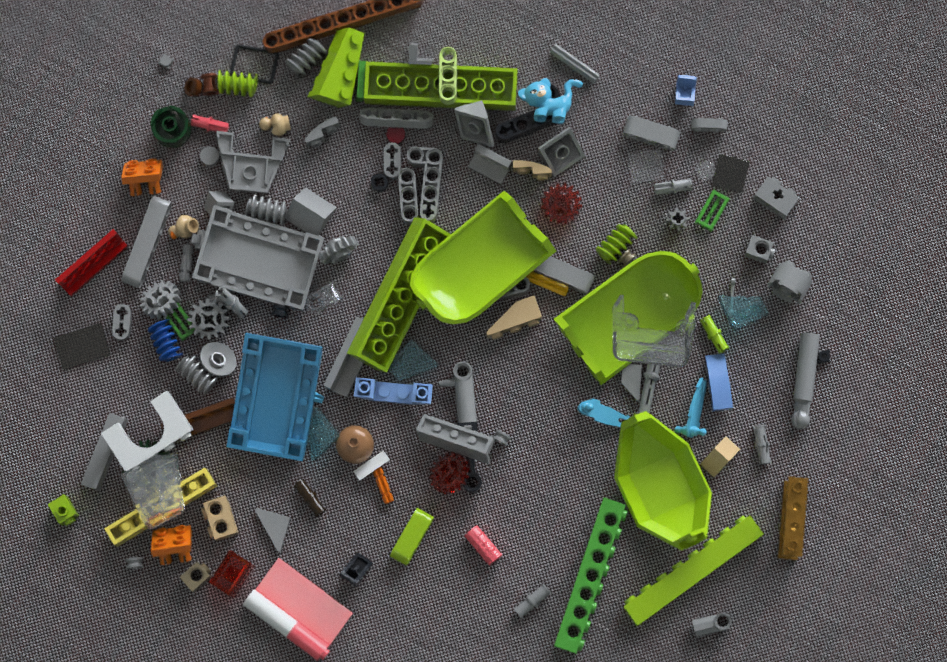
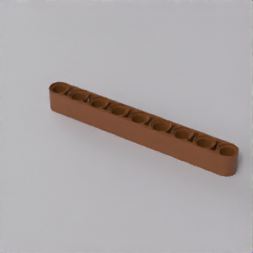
[263,0,424,53]

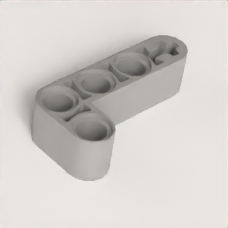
[407,146,443,223]

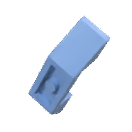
[354,377,433,405]

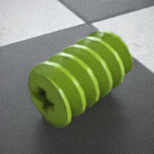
[217,70,258,97]
[596,224,638,265]

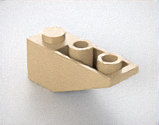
[486,296,542,340]

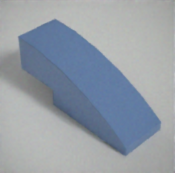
[705,354,733,412]

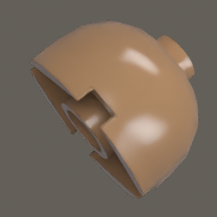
[336,425,374,464]

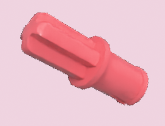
[191,114,229,132]

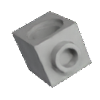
[744,235,775,264]

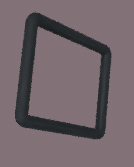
[230,44,279,84]

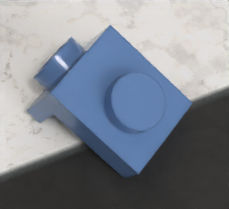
[675,75,697,106]

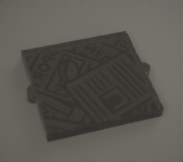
[712,154,750,194]

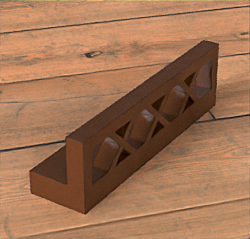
[160,397,235,443]

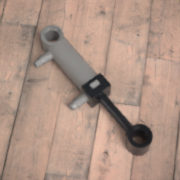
[439,361,482,494]

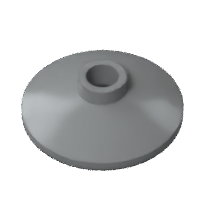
[200,342,237,377]

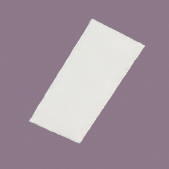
[353,451,390,481]

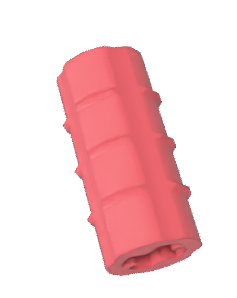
[464,525,502,566]

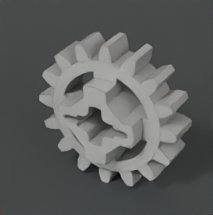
[318,236,359,264]
[140,280,181,320]
[187,297,229,340]

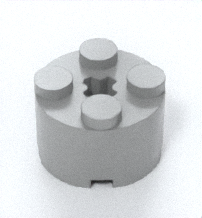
[767,260,812,304]

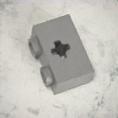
[753,177,799,220]

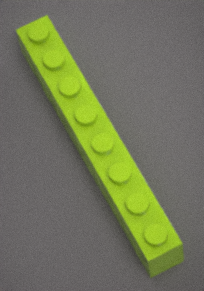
[623,515,764,627]

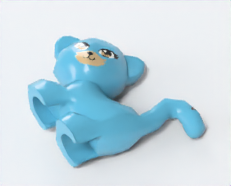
[518,78,583,124]

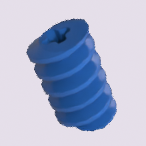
[148,319,183,362]

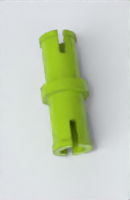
[699,315,730,354]

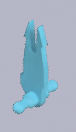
[674,378,707,438]
[577,399,630,427]

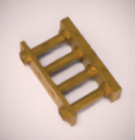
[778,477,808,560]

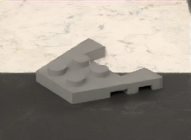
[216,131,290,194]

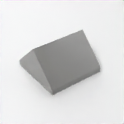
[454,100,494,148]
[538,127,585,177]
[285,187,337,236]

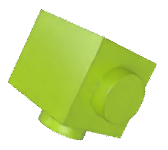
[47,494,79,526]

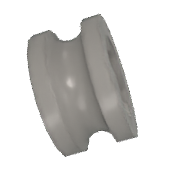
[493,429,511,446]
[125,557,144,569]

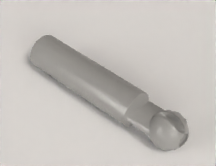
[791,333,820,429]

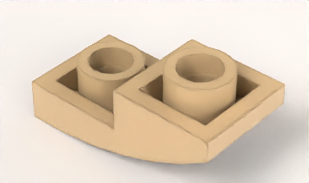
[513,160,552,181]

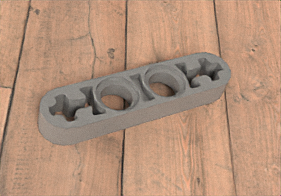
[360,108,433,129]

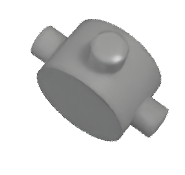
[158,53,174,70]

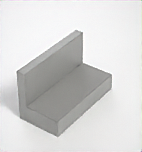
[409,43,433,65]
[468,144,512,185]

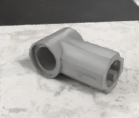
[692,612,732,637]

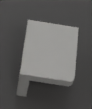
[204,191,234,216]

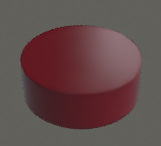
[386,127,406,144]

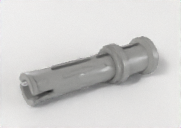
[637,357,663,414]

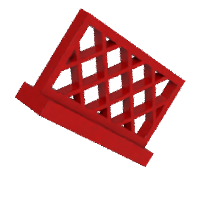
[55,229,128,297]

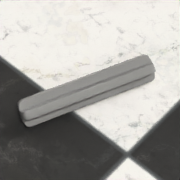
[550,44,599,83]

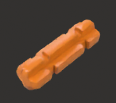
[373,466,394,504]

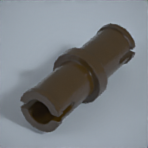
[294,479,326,517]

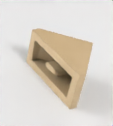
[700,437,740,477]

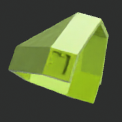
[614,411,712,551]

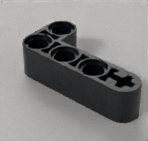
[496,85,560,144]

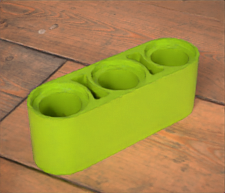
[390,508,434,566]

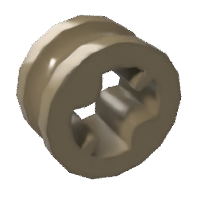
[618,249,636,267]

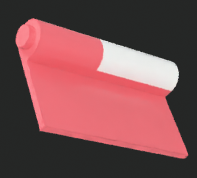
[243,558,353,661]

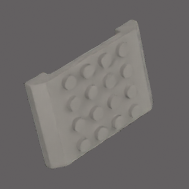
[192,205,324,311]

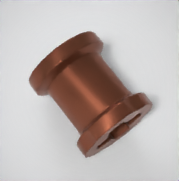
[201,73,219,96]

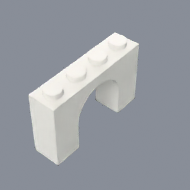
[101,391,194,473]

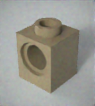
[180,562,212,593]

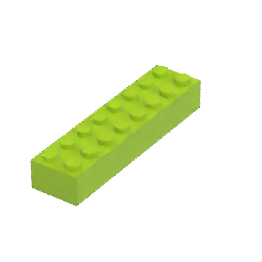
[364,61,517,111]
[347,217,451,373]

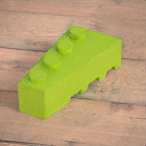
[307,27,364,108]

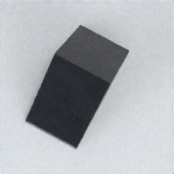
[339,552,373,588]

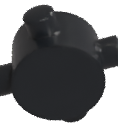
[817,349,831,364]

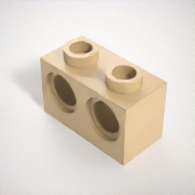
[202,496,239,541]

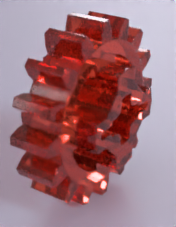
[541,183,582,225]
[429,452,470,495]

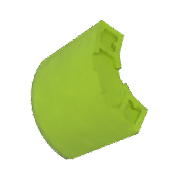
[410,191,556,325]
[554,251,703,385]

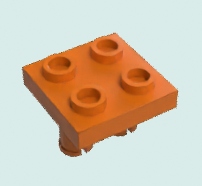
[121,158,163,196]
[151,525,192,565]

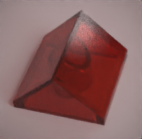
[209,550,255,598]

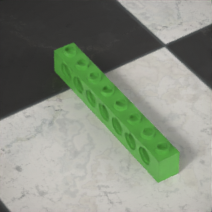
[554,497,628,654]

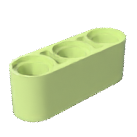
[439,47,457,105]

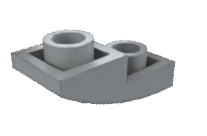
[305,116,340,147]

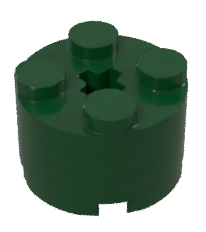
[151,106,191,148]

